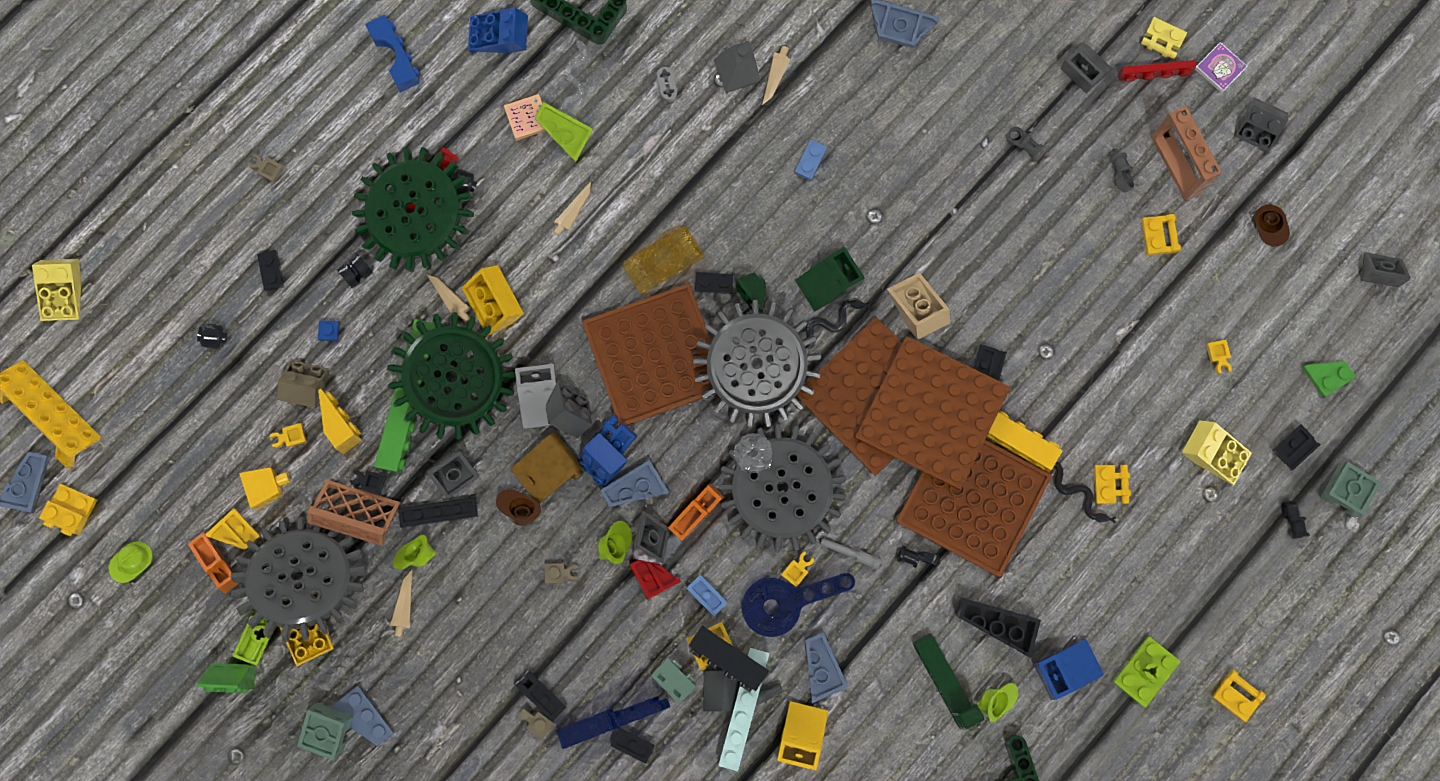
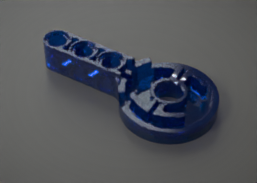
[742,573,855,637]
[556,696,671,750]

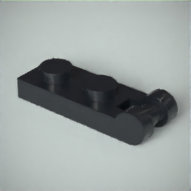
[513,669,566,722]

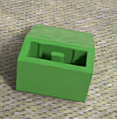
[197,663,257,693]

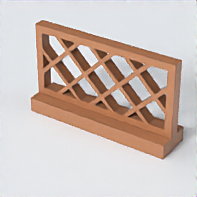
[307,480,400,546]

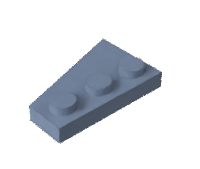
[0,452,50,513]
[600,460,669,507]
[805,632,848,703]
[331,686,395,746]

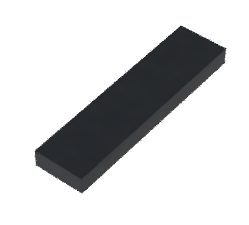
[398,497,479,528]

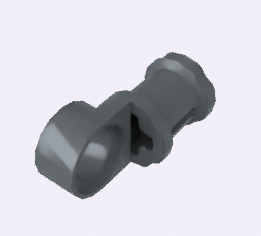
[1006,127,1043,159]
[1111,152,1134,193]

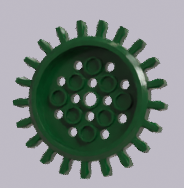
[352,147,474,272]
[387,312,516,440]

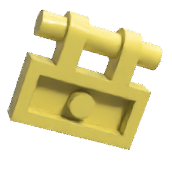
[1141,17,1187,59]

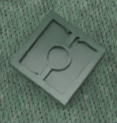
[1321,462,1381,518]
[651,658,696,705]
[297,703,354,760]

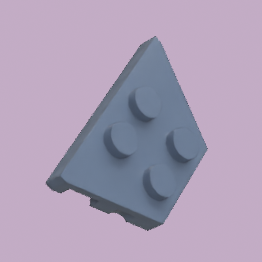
[871,0,940,48]

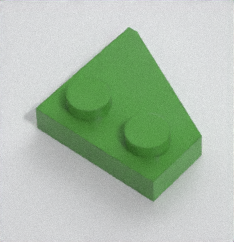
[1302,361,1356,398]

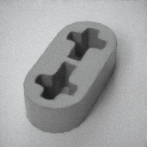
[657,67,677,103]

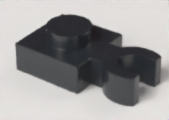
[349,470,387,495]

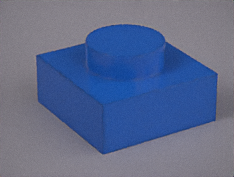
[318,320,340,341]

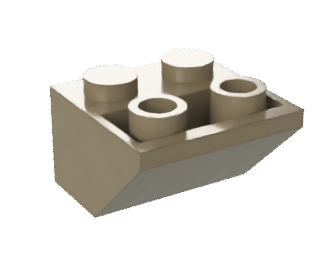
[278,361,329,408]

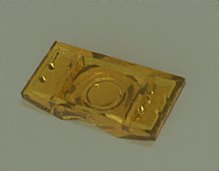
[621,225,705,296]

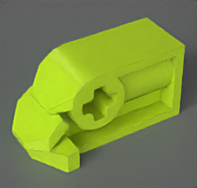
[233,610,271,666]

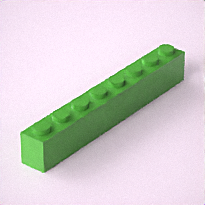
[374,319,435,474]

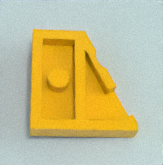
[205,508,261,550]

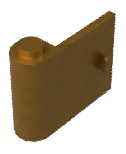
[510,432,584,504]

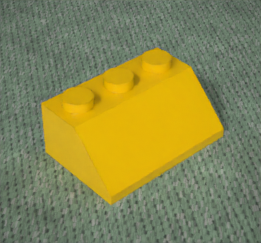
[461,265,524,336]

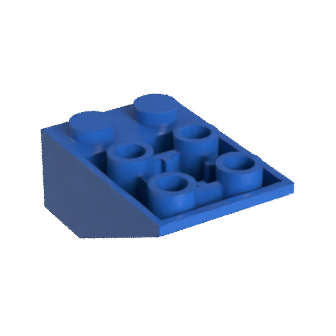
[468,7,528,53]
[1033,639,1104,700]

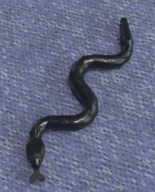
[805,300,872,348]
[1054,462,1116,523]

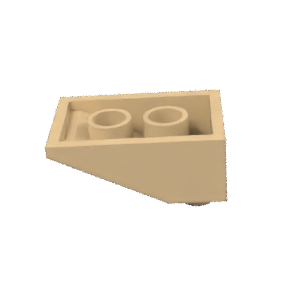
[887,272,950,340]

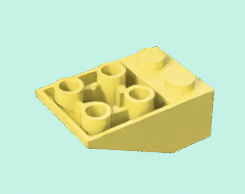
[32,259,81,321]
[1182,420,1252,485]

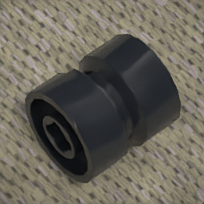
[337,253,373,289]

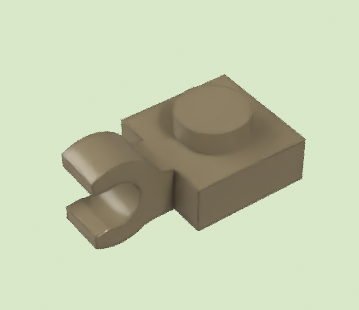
[519,708,554,740]

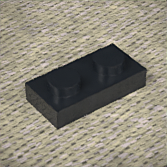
[257,250,284,291]
[695,272,734,294]
[610,727,655,764]

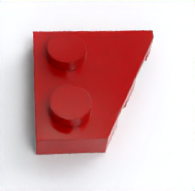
[629,560,681,600]

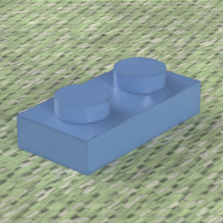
[794,139,827,181]
[686,575,727,617]

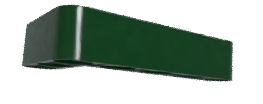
[530,0,627,45]
[913,633,985,730]
[1005,735,1039,781]

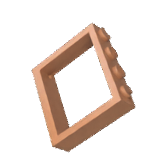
[1151,106,1222,201]

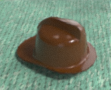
[1254,204,1290,247]
[496,490,541,526]

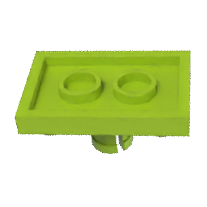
[1112,636,1181,708]

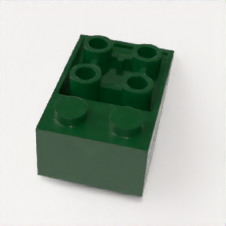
[795,247,865,312]

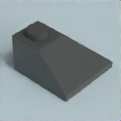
[714,41,760,93]

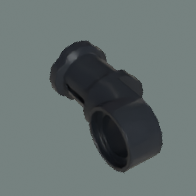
[1281,500,1310,539]
[897,545,939,568]

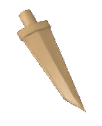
[762,46,791,105]
[553,182,591,236]
[427,274,470,324]
[390,570,412,637]

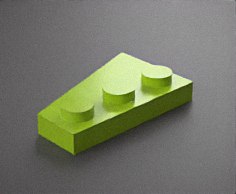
[535,102,593,163]

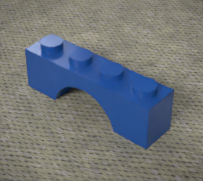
[365,15,420,93]

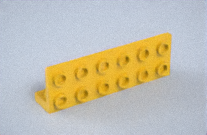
[0,360,101,469]

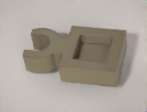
[247,154,284,183]
[544,563,579,584]

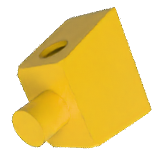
[239,468,291,510]

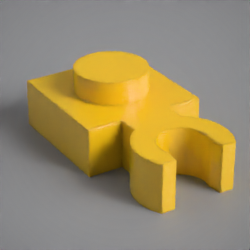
[1206,340,1232,375]
[270,423,307,448]
[781,551,814,588]

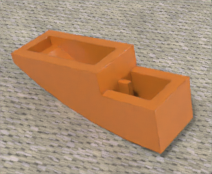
[668,484,725,541]
[188,532,240,594]

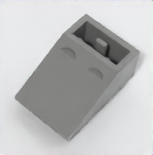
[515,364,557,429]

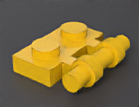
[1094,465,1131,504]

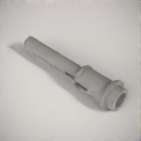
[820,538,882,570]

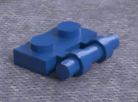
[593,414,638,455]

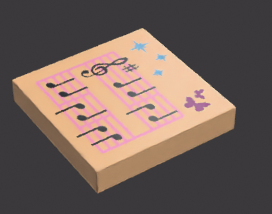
[504,94,545,141]

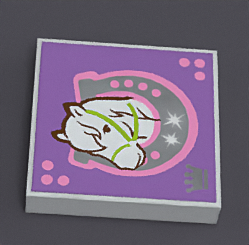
[1195,42,1248,93]

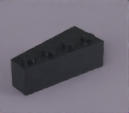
[956,597,1041,658]
[688,625,769,693]

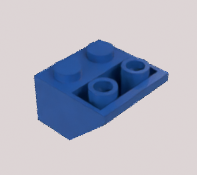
[578,433,627,488]

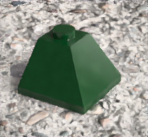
[736,272,766,313]

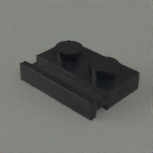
[973,344,1007,381]
[1272,424,1321,471]

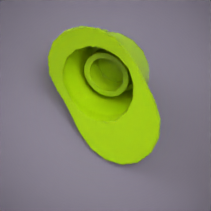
[598,521,632,565]
[392,535,436,570]
[108,541,153,583]
[977,683,1018,722]

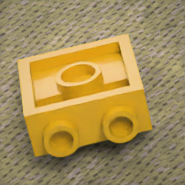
[39,484,97,536]

